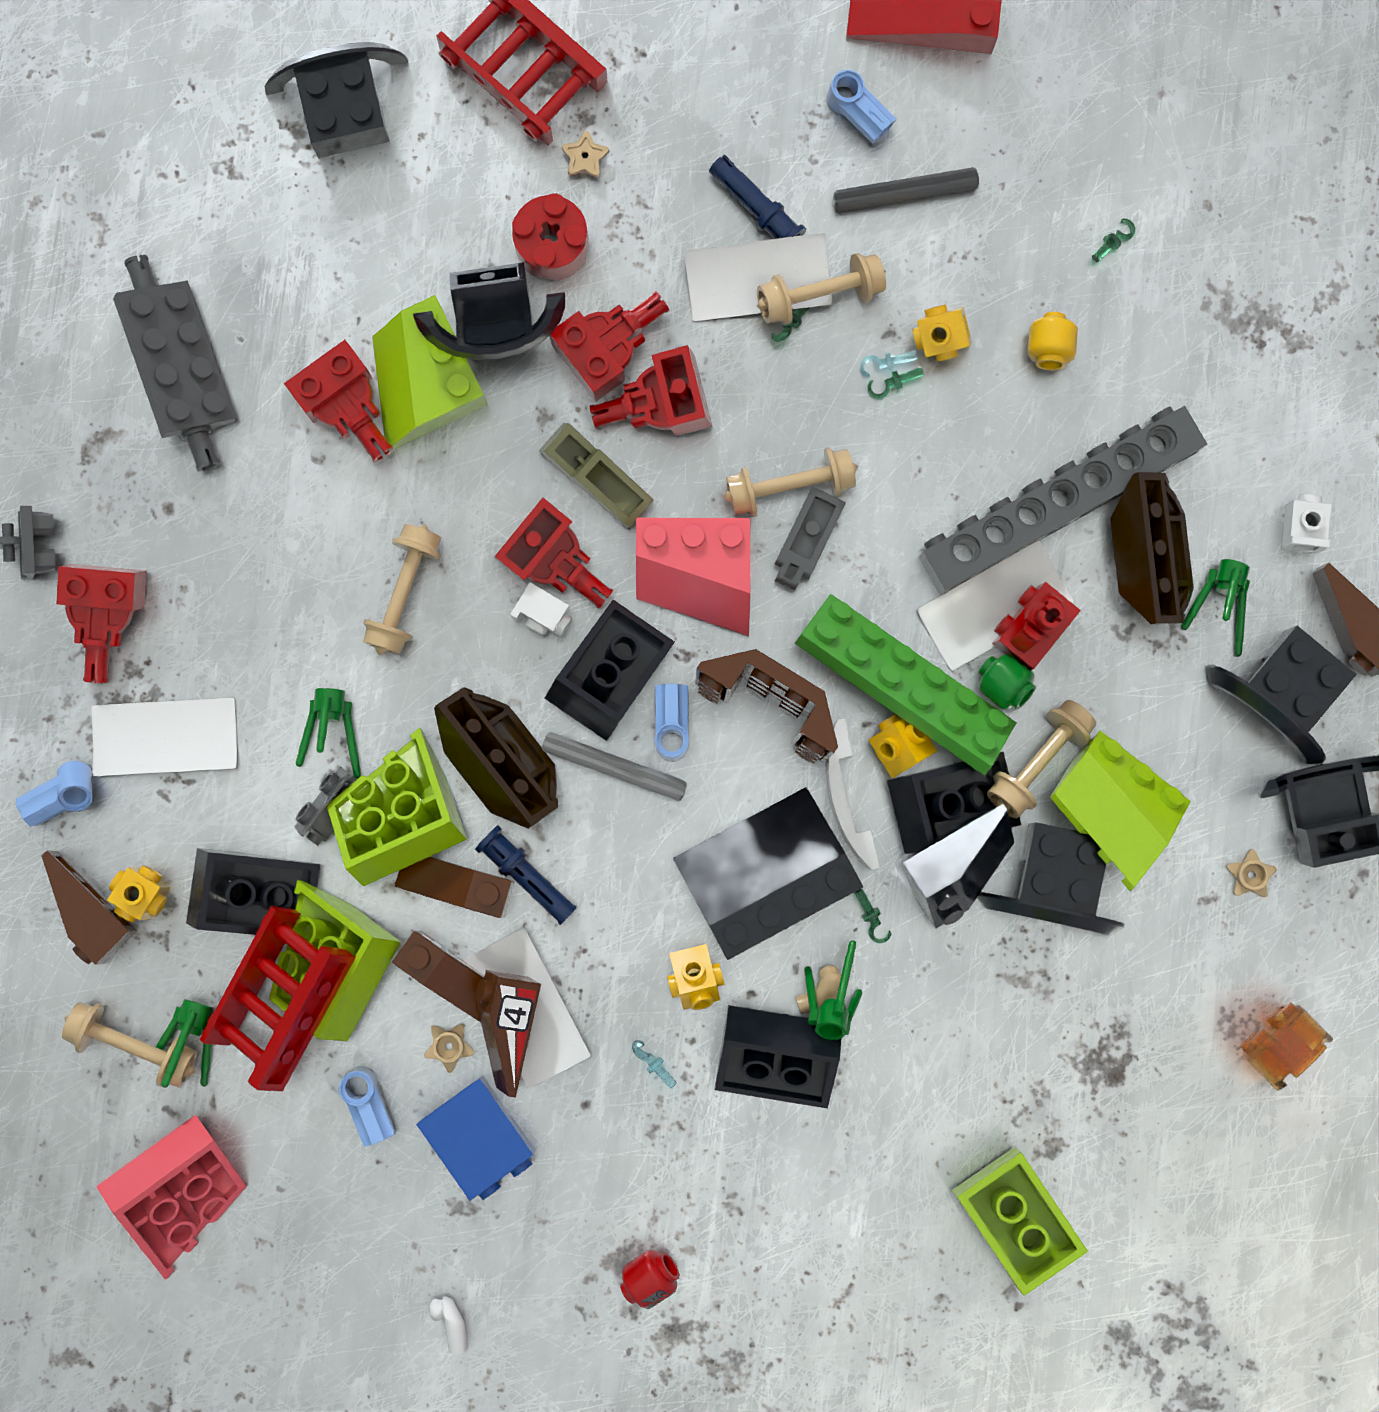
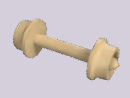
[757,253,886,325]
[723,447,859,517]
[363,524,441,655]
[987,700,1096,819]
[62,1002,197,1088]

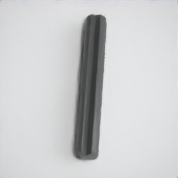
[833,167,979,212]

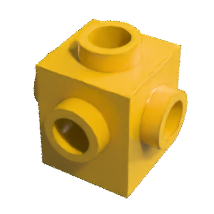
[913,304,972,362]
[868,714,938,778]
[107,865,171,923]
[667,944,725,1010]

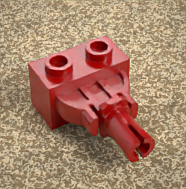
[549,291,670,402]
[284,339,394,463]
[590,345,712,436]
[494,497,613,609]
[56,564,147,683]
[992,582,1081,670]

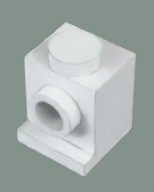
[1282,494,1332,553]
[510,582,572,637]

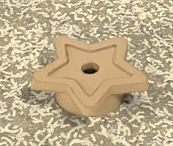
[561,131,610,178]
[1227,849,1277,898]
[424,1024,474,1073]

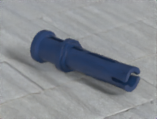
[709,154,807,239]
[475,825,577,925]

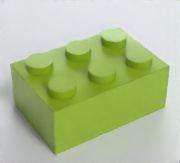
[951,1147,1089,1296]

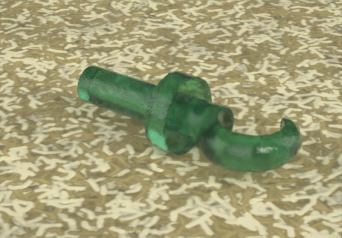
[1092,218,1136,262]
[771,307,810,342]
[867,367,924,399]
[855,889,892,943]

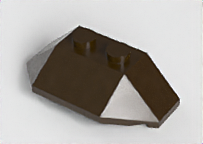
[1110,472,1194,625]
[434,687,558,829]

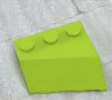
[372,295,488,450]
[327,727,467,886]
[1050,730,1191,891]
[269,880,401,1042]

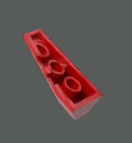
[846,0,1002,54]

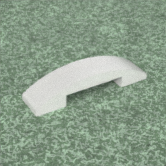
[826,718,879,870]

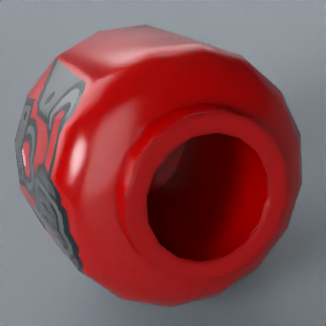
[620,1249,680,1309]

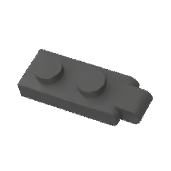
[774,486,846,591]

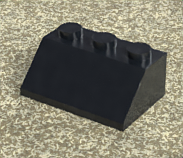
[714,1005,842,1109]

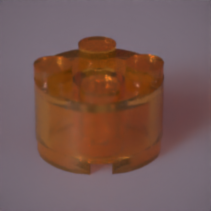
[1239,1002,1333,1091]

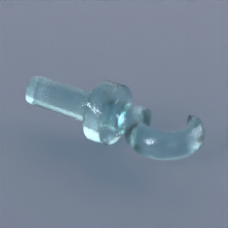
[860,350,917,377]
[632,1040,677,1089]

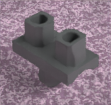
[0,506,56,579]

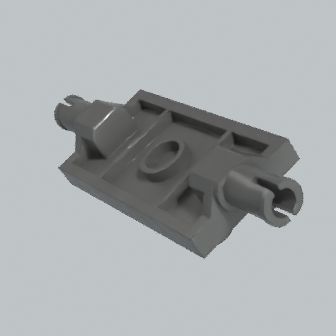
[113,255,236,472]

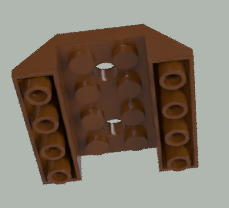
[695,649,838,764]

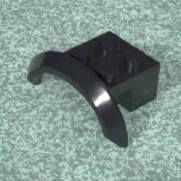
[264,42,408,158]
[413,262,565,360]
[1205,625,1357,764]
[1258,755,1379,868]
[977,822,1125,936]

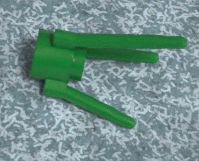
[1181,559,1250,656]
[295,688,361,779]
[804,940,863,1040]
[156,999,213,1088]

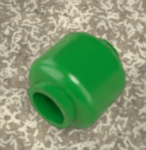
[978,654,1036,710]

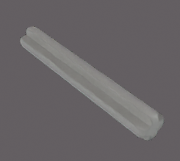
[542,732,687,800]

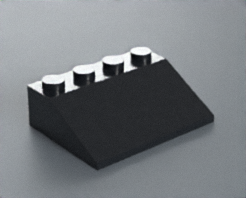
[673,787,863,960]

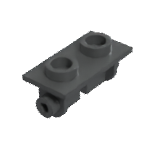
[294,766,357,846]

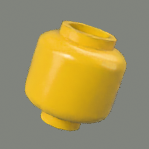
[1027,312,1078,371]

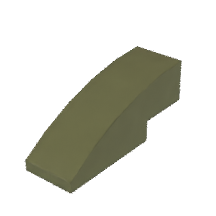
[539,423,654,528]

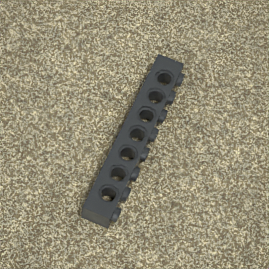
[919,406,1208,595]

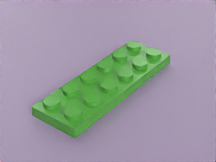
[795,594,1017,776]

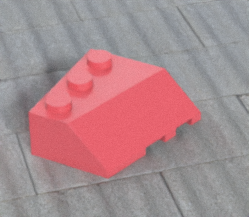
[636,518,750,637]
[96,1115,246,1280]

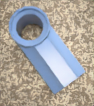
[826,69,896,144]
[655,684,689,762]
[16,761,92,827]
[339,1066,396,1147]

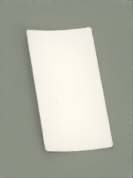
[684,233,832,321]
[917,541,1073,671]
[91,698,237,776]
[463,928,591,1089]

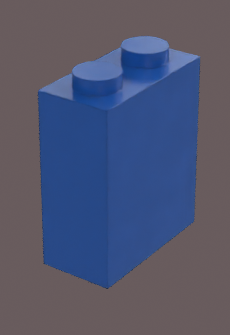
[416,1075,536,1201]

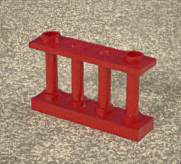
[436,0,608,146]
[199,906,356,1092]

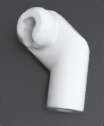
[430,1296,468,1354]

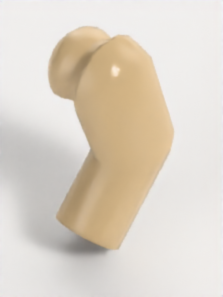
[795,965,841,1015]

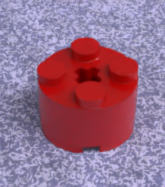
[512,193,589,281]

